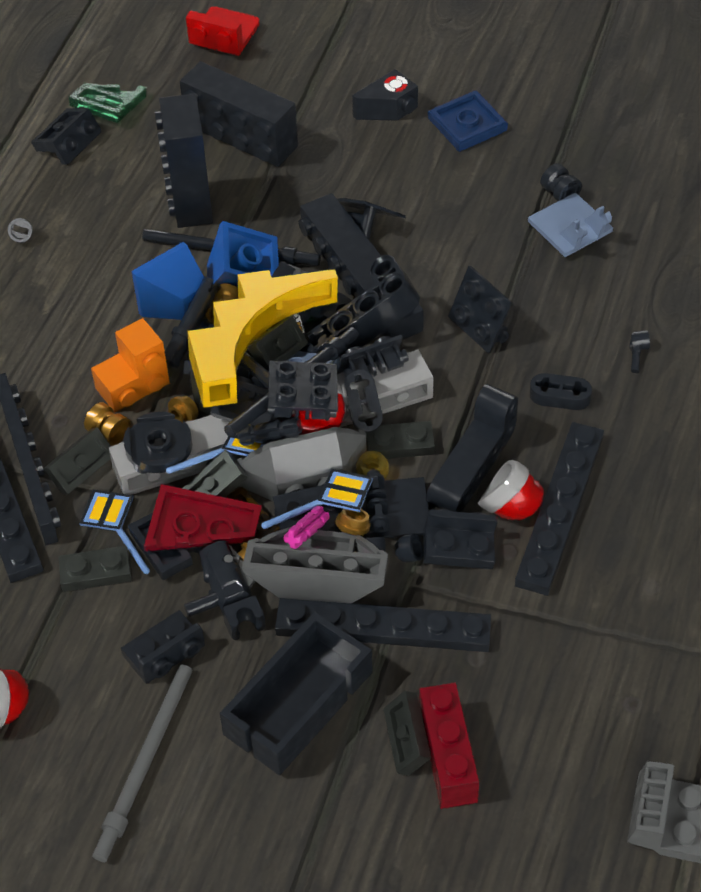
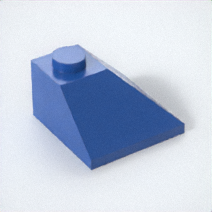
[207,221,279,288]
[132,242,204,320]

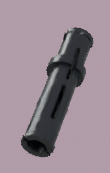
[165,277,222,368]

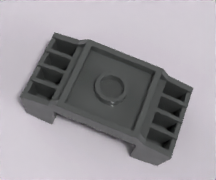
[627,761,701,863]

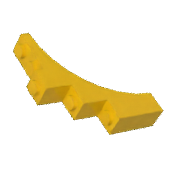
[188,269,338,408]

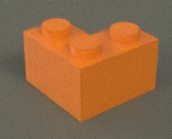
[91,318,170,413]

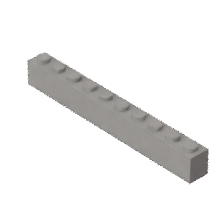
[108,350,433,495]

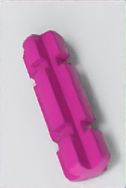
[284,506,329,549]

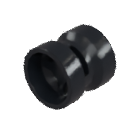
[540,163,582,201]

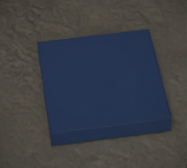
[428,90,508,152]

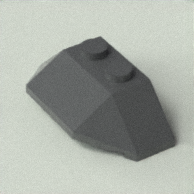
[237,427,367,501]
[242,527,388,604]

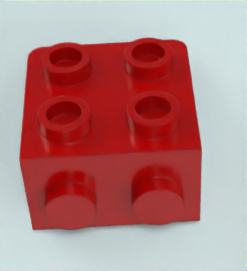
[186,6,260,56]

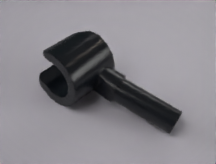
[629,330,650,373]

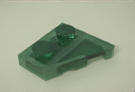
[69,83,147,123]

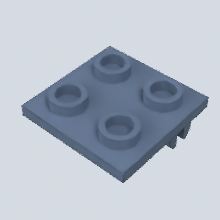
[528,192,613,257]

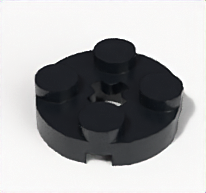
[123,411,192,474]

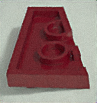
[144,484,262,551]

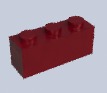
[419,682,479,809]

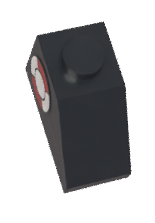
[352,69,418,121]

